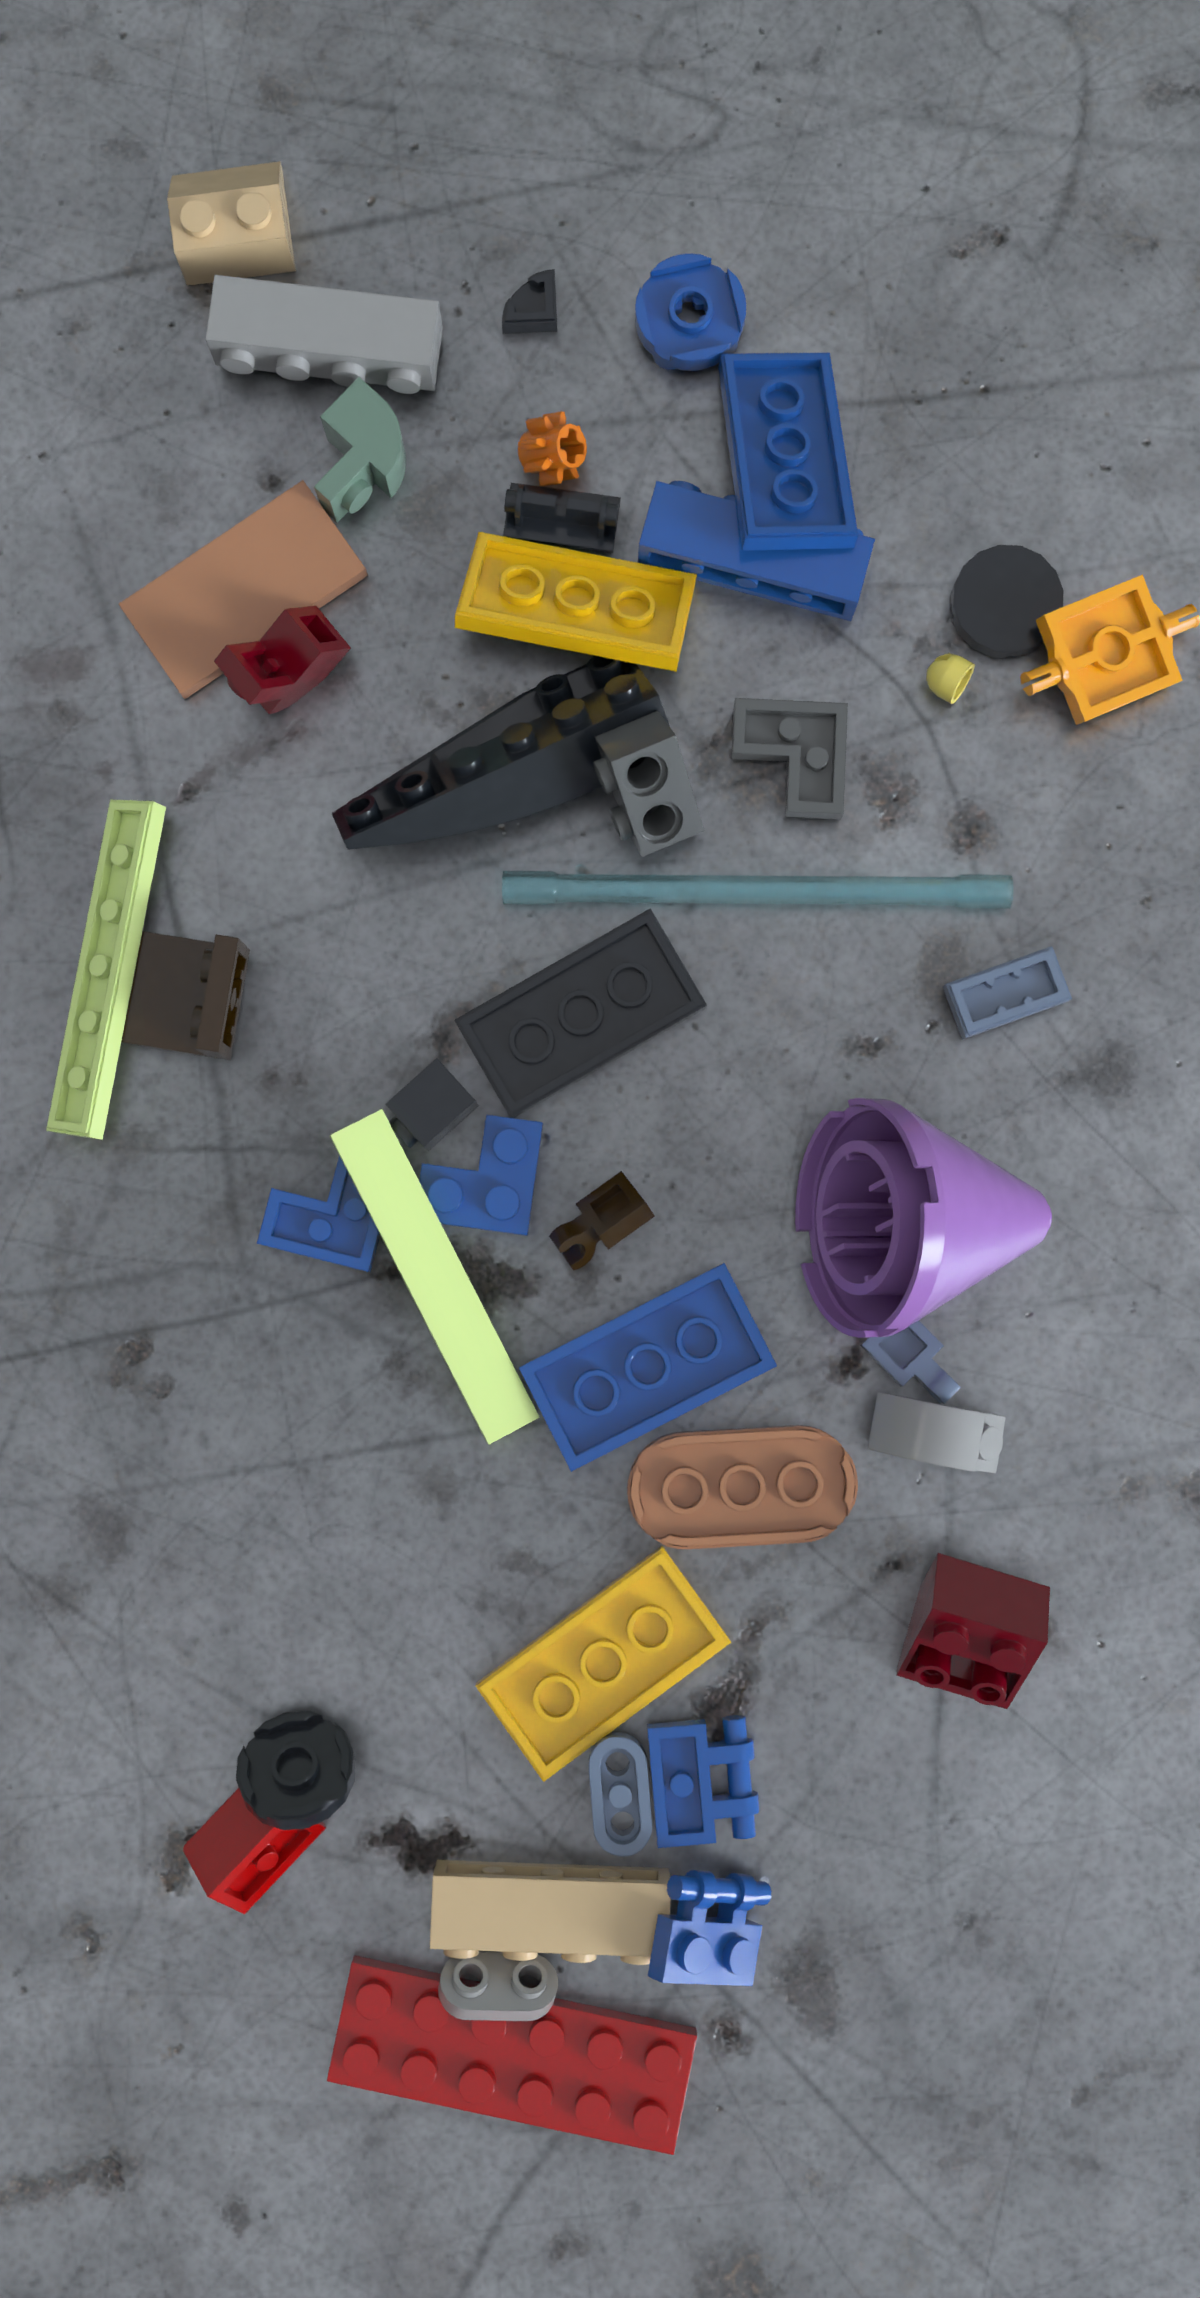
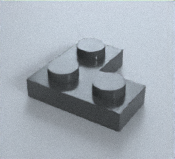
[731,698,848,819]

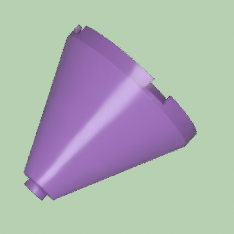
[795,1098,1052,1338]

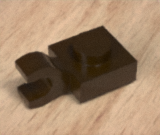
[549,1171,655,1270]

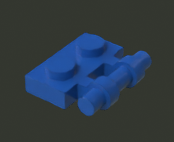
[647,1715,760,1848]
[648,1870,771,1986]

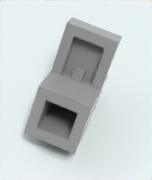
[868,1392,1006,1474]

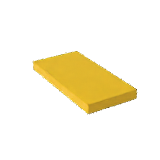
[455,532,697,672]
[475,1546,731,1782]

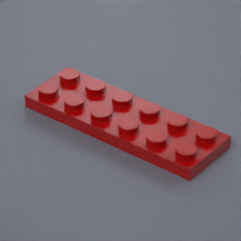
[327,1955,697,2155]

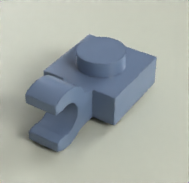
[860,1320,961,1404]

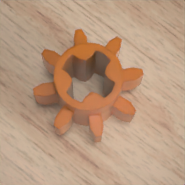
[518,411,587,487]

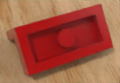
[183,1788,326,1914]

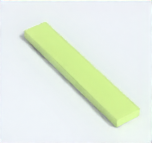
[46,799,166,1140]
[330,1109,540,1444]

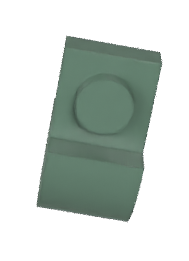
[314,377,406,523]

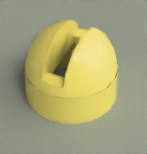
[926,653,975,704]

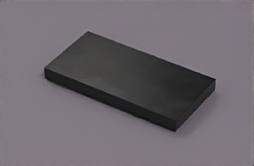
[454,908,707,1118]

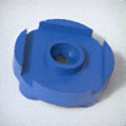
[635,253,746,371]

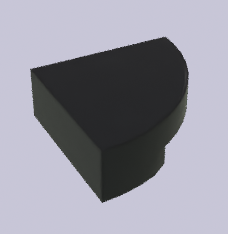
[502,269,557,334]

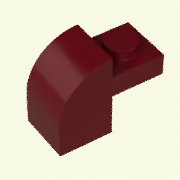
[214,606,351,714]

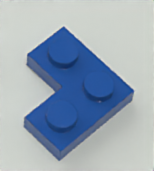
[419,1115,543,1236]
[257,1156,380,1272]

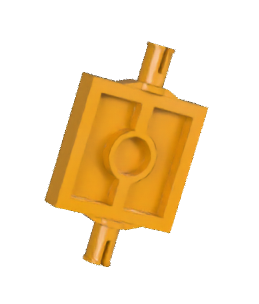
[1020,574,1200,725]

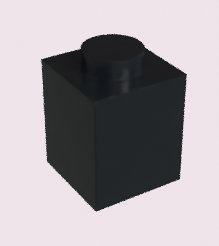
[385,1058,479,1151]

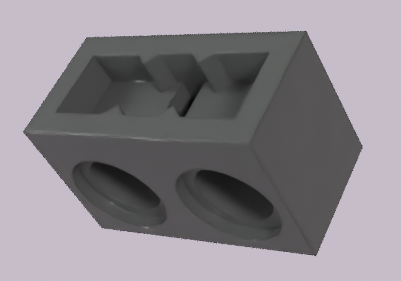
[593,711,705,857]

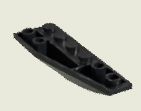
[332,656,670,850]

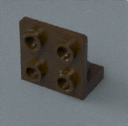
[121,931,250,1061]

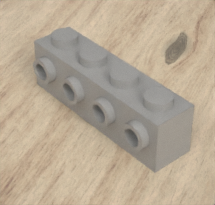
[205,275,443,394]

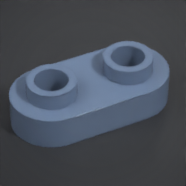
[589,1732,652,1857]

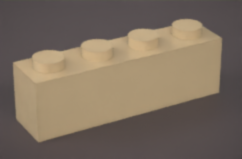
[430,1860,671,1965]

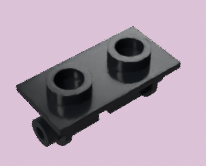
[503,482,621,553]

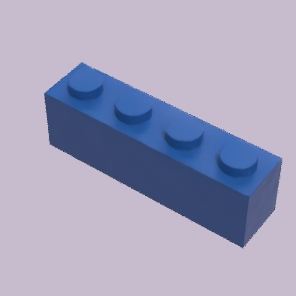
[638,481,875,621]

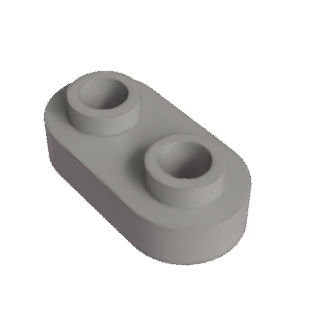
[438,1952,558,2021]

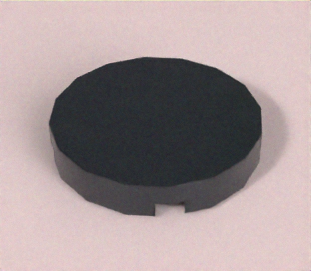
[950,545,1064,658]
[236,1711,356,1830]

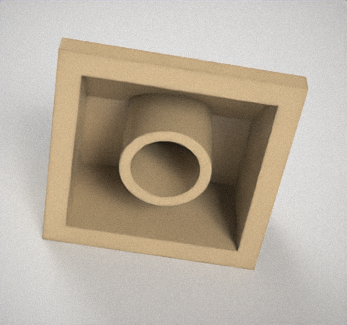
[167,161,296,286]

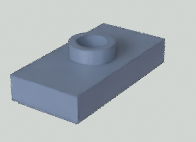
[943,946,1072,1040]

